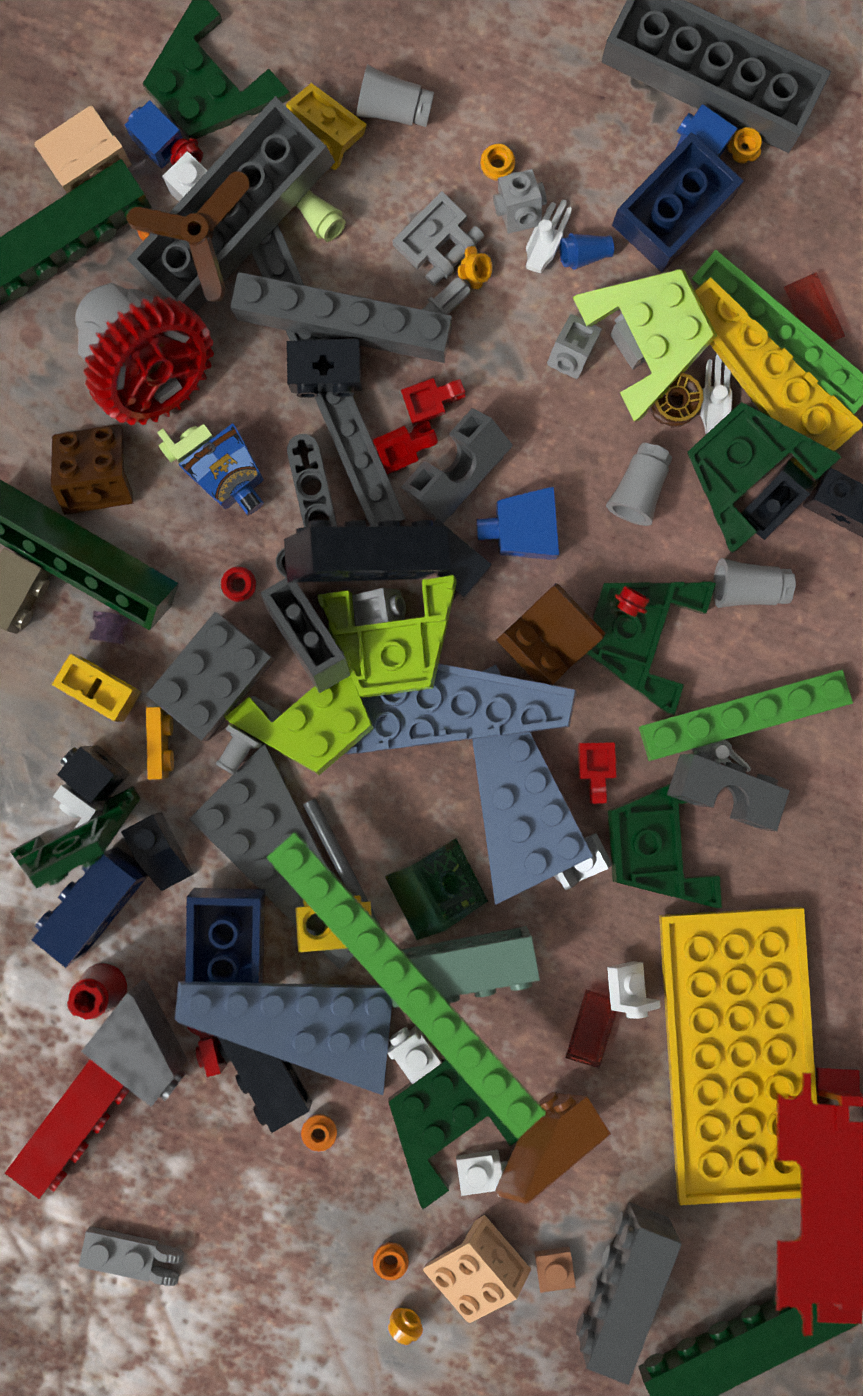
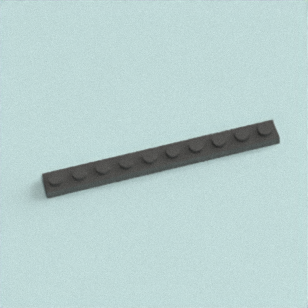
[252,224,406,526]

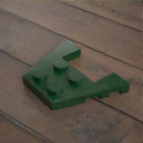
[142,0,291,139]
[687,402,842,553]
[586,582,716,715]
[608,783,722,908]
[11,786,140,889]
[388,1058,519,1209]

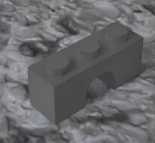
[401,408,513,523]
[667,750,790,831]

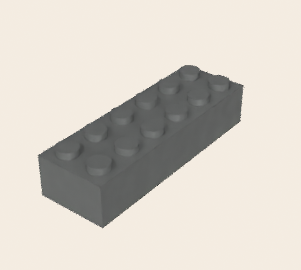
[601,0,831,153]
[127,96,335,313]

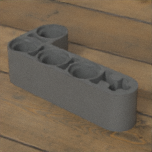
[276,434,338,578]

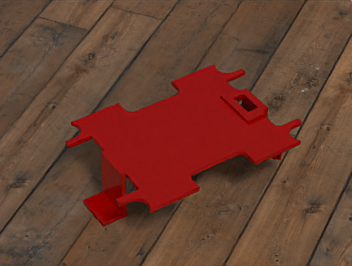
[776,1068,863,1336]

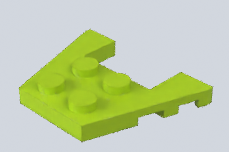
[573,269,717,421]
[318,575,457,698]
[225,627,374,775]

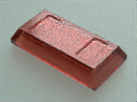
[784,272,845,344]
[565,989,617,1069]

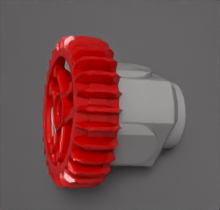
[76,283,214,426]

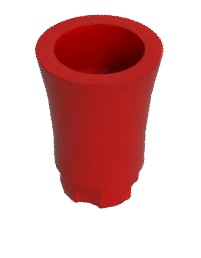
[67,963,127,1020]

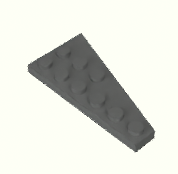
[189,743,354,969]

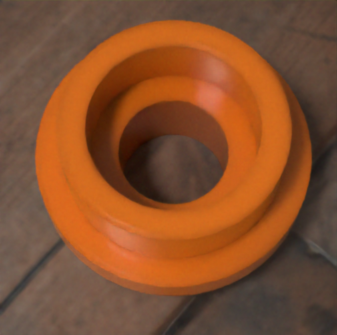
[301,1114,337,1152]
[373,1242,409,1280]

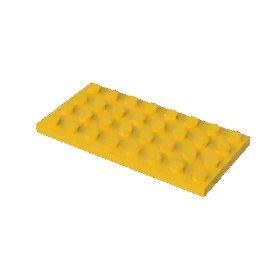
[659,907,817,1205]

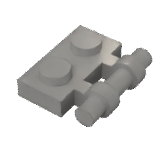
[392,191,484,286]

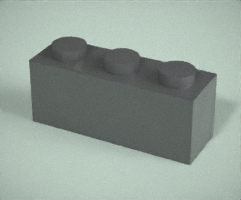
[260,578,350,693]

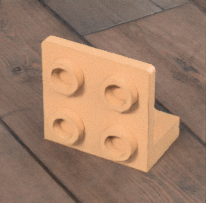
[34,106,132,193]
[423,1215,531,1323]

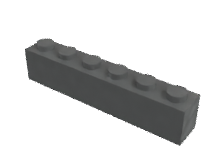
[230,272,452,363]

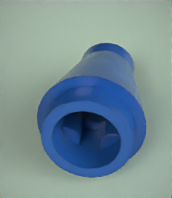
[559,233,614,270]

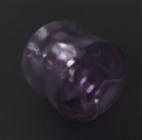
[89,611,129,645]

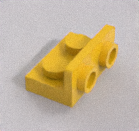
[286,83,367,170]

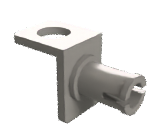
[216,696,282,775]

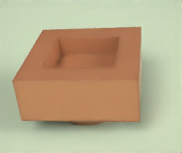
[534,1247,576,1293]

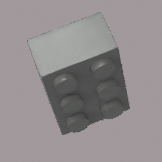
[146,611,276,741]

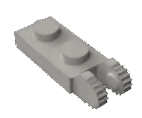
[78,1227,184,1286]

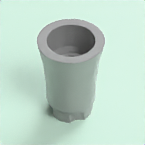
[356,64,434,127]
[606,443,672,526]
[713,558,796,608]

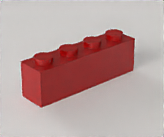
[5,1059,130,1199]

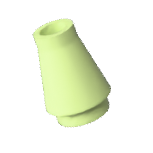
[295,190,346,242]

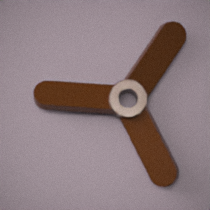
[127,171,249,302]

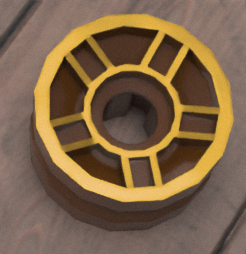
[650,373,703,428]

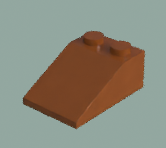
[495,1092,611,1204]

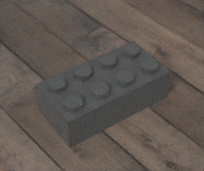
[576,1202,682,1385]

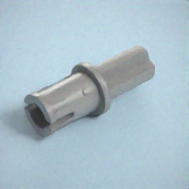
[422,278,471,315]

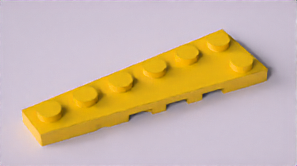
[695,278,863,451]

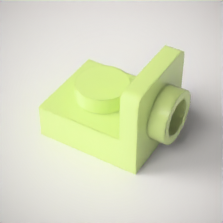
[157,424,214,463]

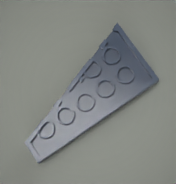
[345,664,577,755]
[472,665,593,905]
[175,982,392,1095]

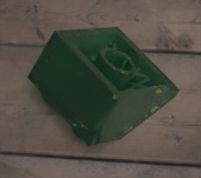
[385,838,488,941]

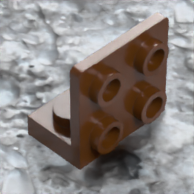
[51,424,134,515]
[496,583,605,685]

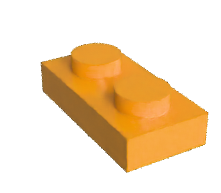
[146,707,174,780]

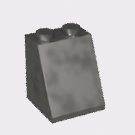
[81,979,187,1107]

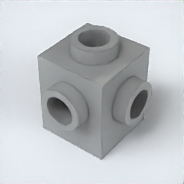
[493,169,547,234]

